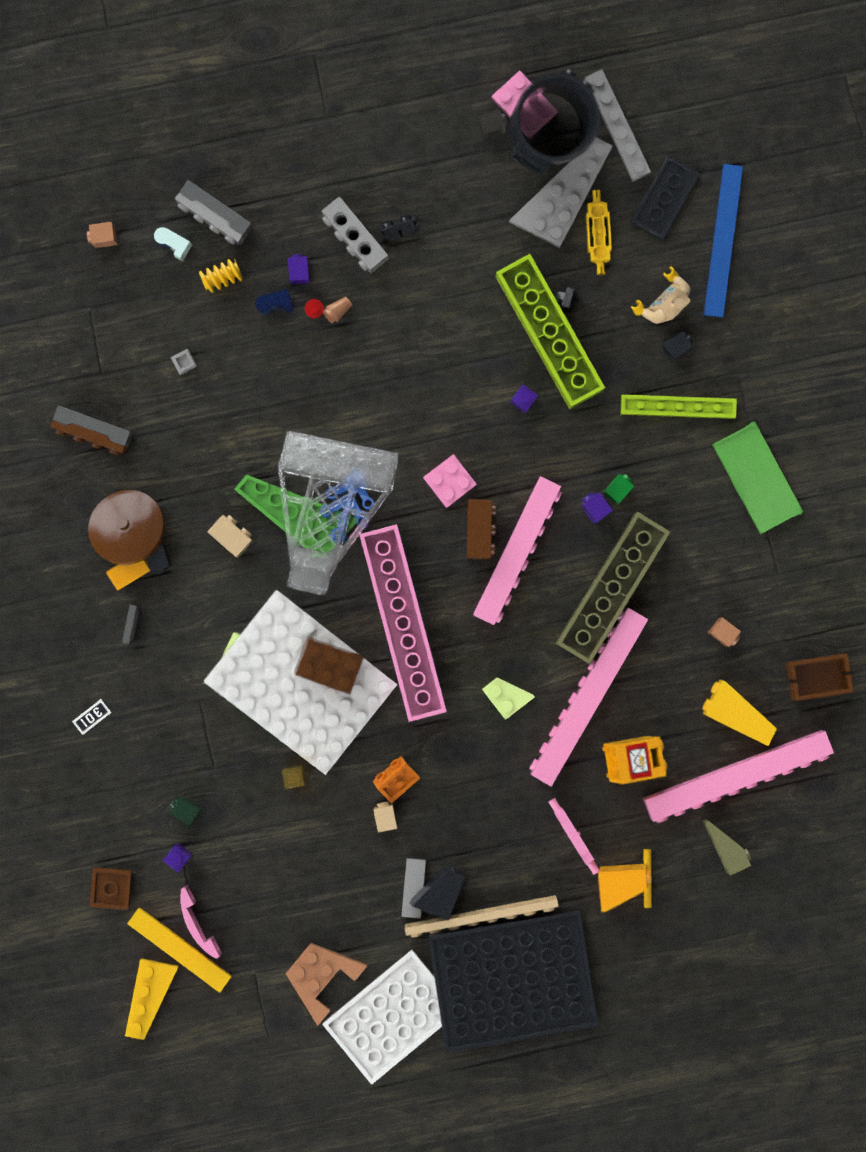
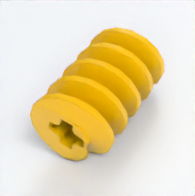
[199,259,243,293]

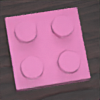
[423,454,477,508]

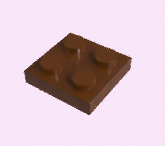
[89,867,132,910]

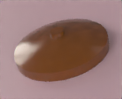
[88,490,165,565]

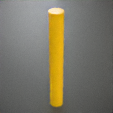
[643,849,652,908]

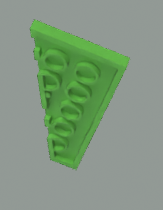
[234,475,357,563]

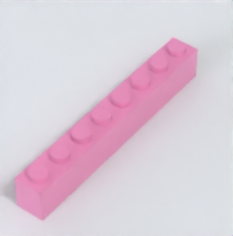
[473,476,562,625]

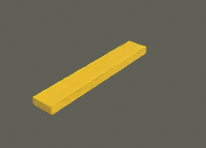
[127,907,232,993]

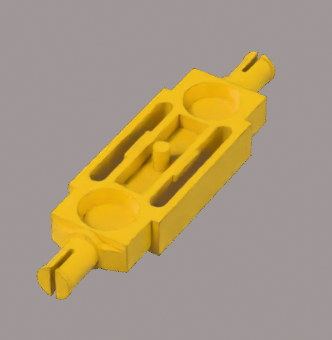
[586,190,612,275]

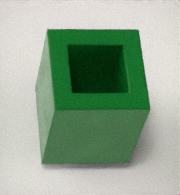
[603,474,634,505]

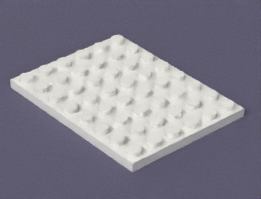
[204,590,397,775]

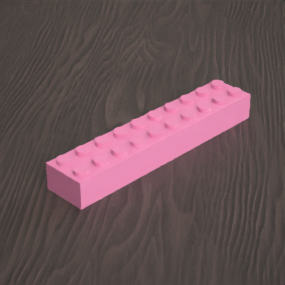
[359,524,446,722]

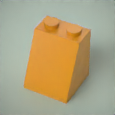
[598,864,652,912]

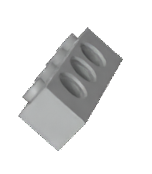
[322,196,388,273]

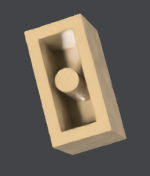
[208,515,253,558]

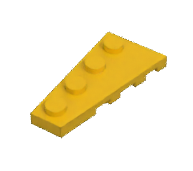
[125,959,179,1040]

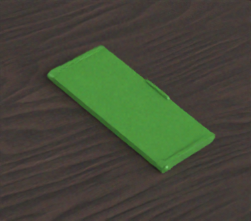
[713,422,803,534]

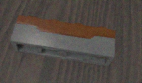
[50,405,133,456]

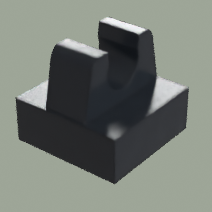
[555,287,577,312]

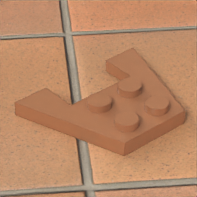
[286,943,367,1026]

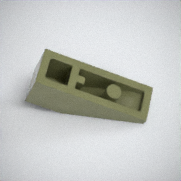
[702,819,751,876]

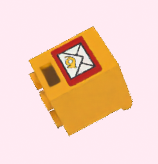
[602,736,667,784]

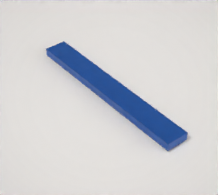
[703,164,743,318]

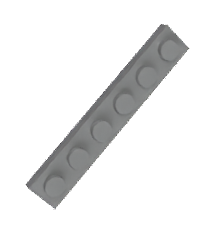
[584,69,651,181]

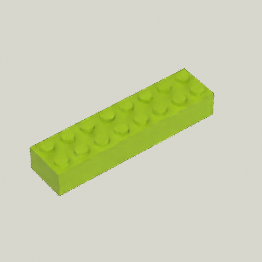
[495,254,605,409]

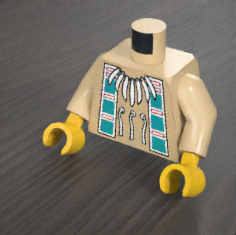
[631,267,691,324]

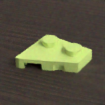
[482,678,534,720]

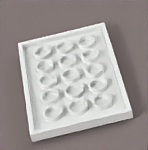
[323,949,442,1084]

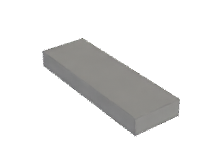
[401,858,426,918]

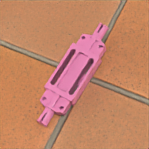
[548,798,599,875]

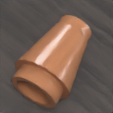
[323,297,352,323]

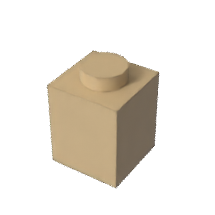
[373,802,397,832]

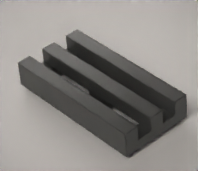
[122,605,140,644]

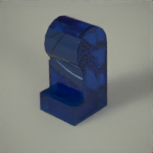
[255,289,293,315]

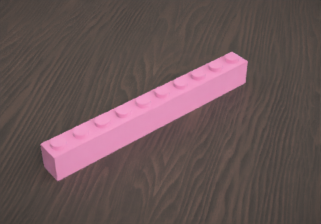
[529,608,648,786]
[643,730,834,823]

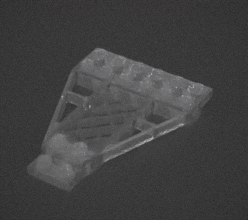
[278,431,399,595]

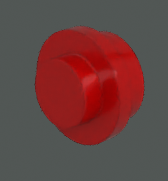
[305,299,324,318]

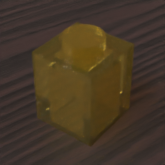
[282,765,306,789]

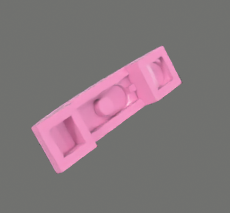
[181,884,222,959]

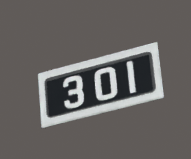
[72,699,111,735]

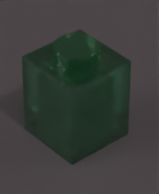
[169,795,202,826]

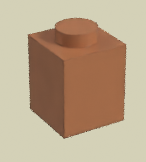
[87,222,118,248]
[708,618,741,647]

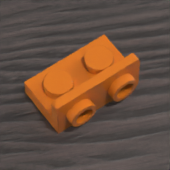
[373,756,420,804]

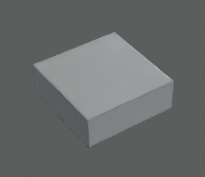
[171,349,197,375]

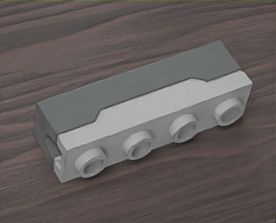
[175,180,253,245]

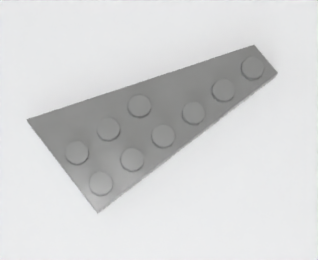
[509,138,612,248]

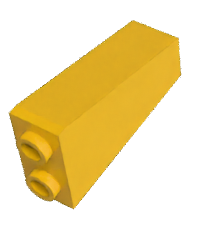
[702,680,777,746]

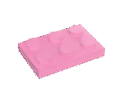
[492,71,558,140]

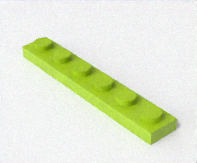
[620,395,737,419]

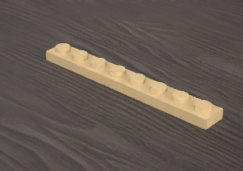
[405,895,558,937]

